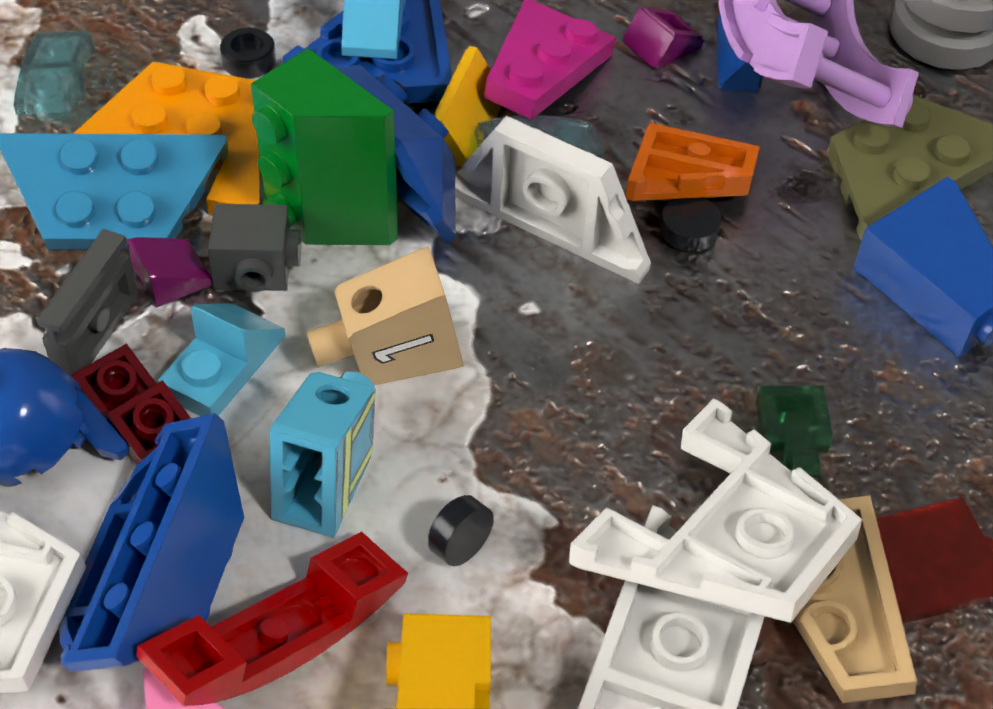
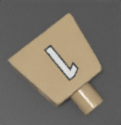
[307,247,464,385]

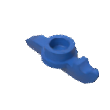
[73,390,129,460]

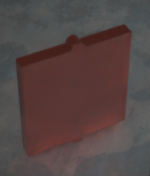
[876,497,993,624]

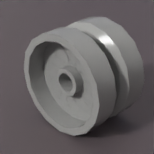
[889,0,993,70]

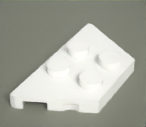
[455,116,651,284]
[578,505,764,709]

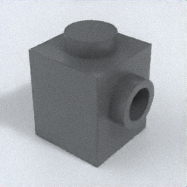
[208,204,301,292]

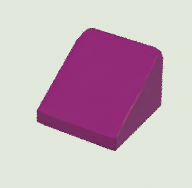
[623,7,705,68]
[127,237,213,307]

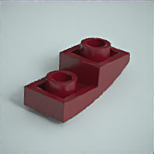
[71,343,191,464]

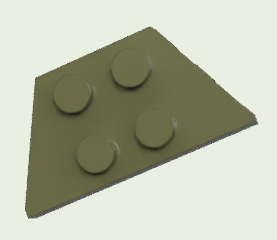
[827,95,993,240]

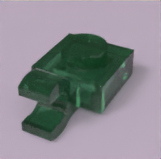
[756,385,833,477]

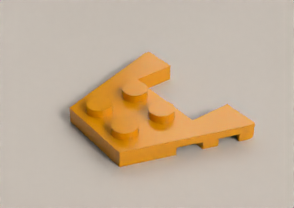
[73,62,261,216]

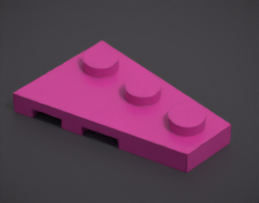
[484,0,616,120]

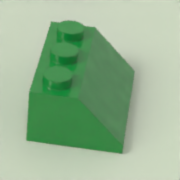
[251,48,398,245]

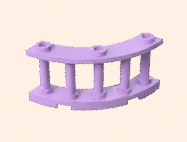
[718,0,919,128]

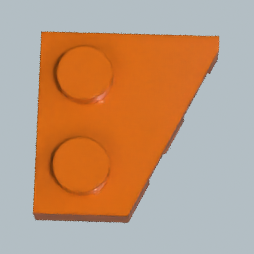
[625,122,760,201]

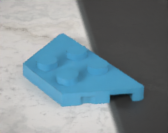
[0,133,228,250]

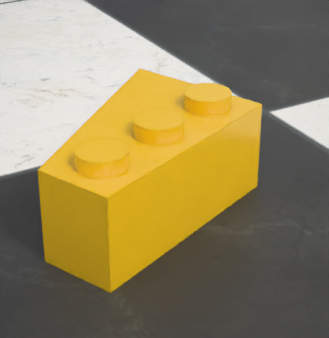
[384,613,491,709]

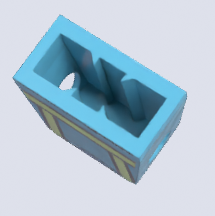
[270,372,376,538]

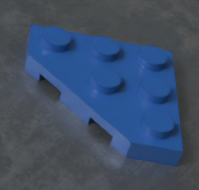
[283,0,452,103]

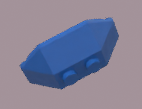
[335,65,456,244]
[59,413,244,672]

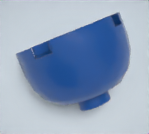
[0,348,84,486]

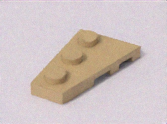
[793,495,917,703]

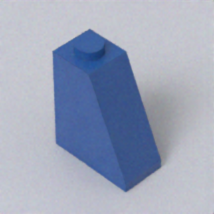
[853,176,993,358]

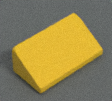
[434,46,502,167]

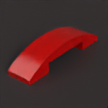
[136,531,408,706]

